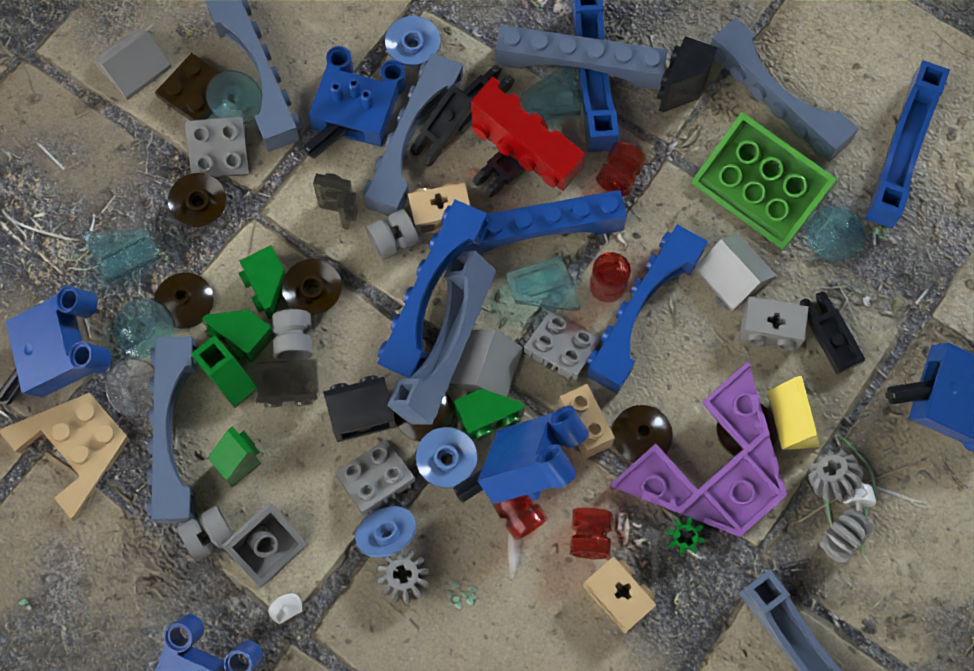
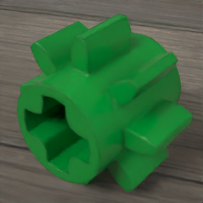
[666,516,705,556]

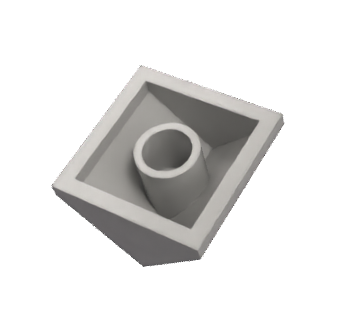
[93,28,172,100]
[694,234,777,312]
[449,329,524,397]
[222,502,307,588]

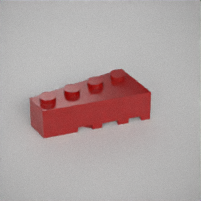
[471,76,585,192]

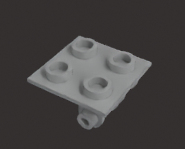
[185,116,249,177]
[524,311,601,381]
[335,439,415,516]

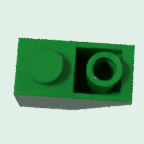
[238,245,286,320]
[202,310,275,363]
[191,335,258,408]
[453,388,525,441]
[208,426,261,487]

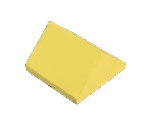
[767,376,820,450]

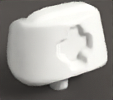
[842,483,876,513]
[268,593,302,624]

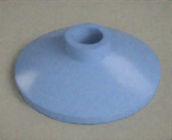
[385,16,440,66]
[416,427,477,488]
[355,506,416,558]

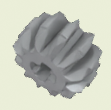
[808,449,863,503]
[820,509,873,563]
[376,550,430,604]

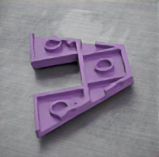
[610,361,787,537]

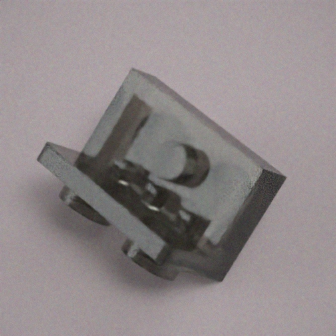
[313,173,359,230]
[255,359,320,408]

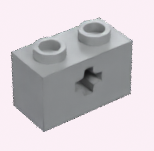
[739,296,808,351]

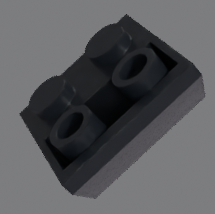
[657,36,717,112]
[323,375,396,442]

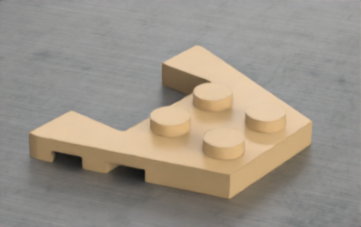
[0,393,129,521]

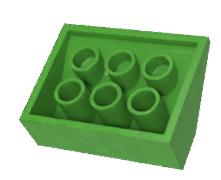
[690,112,839,250]

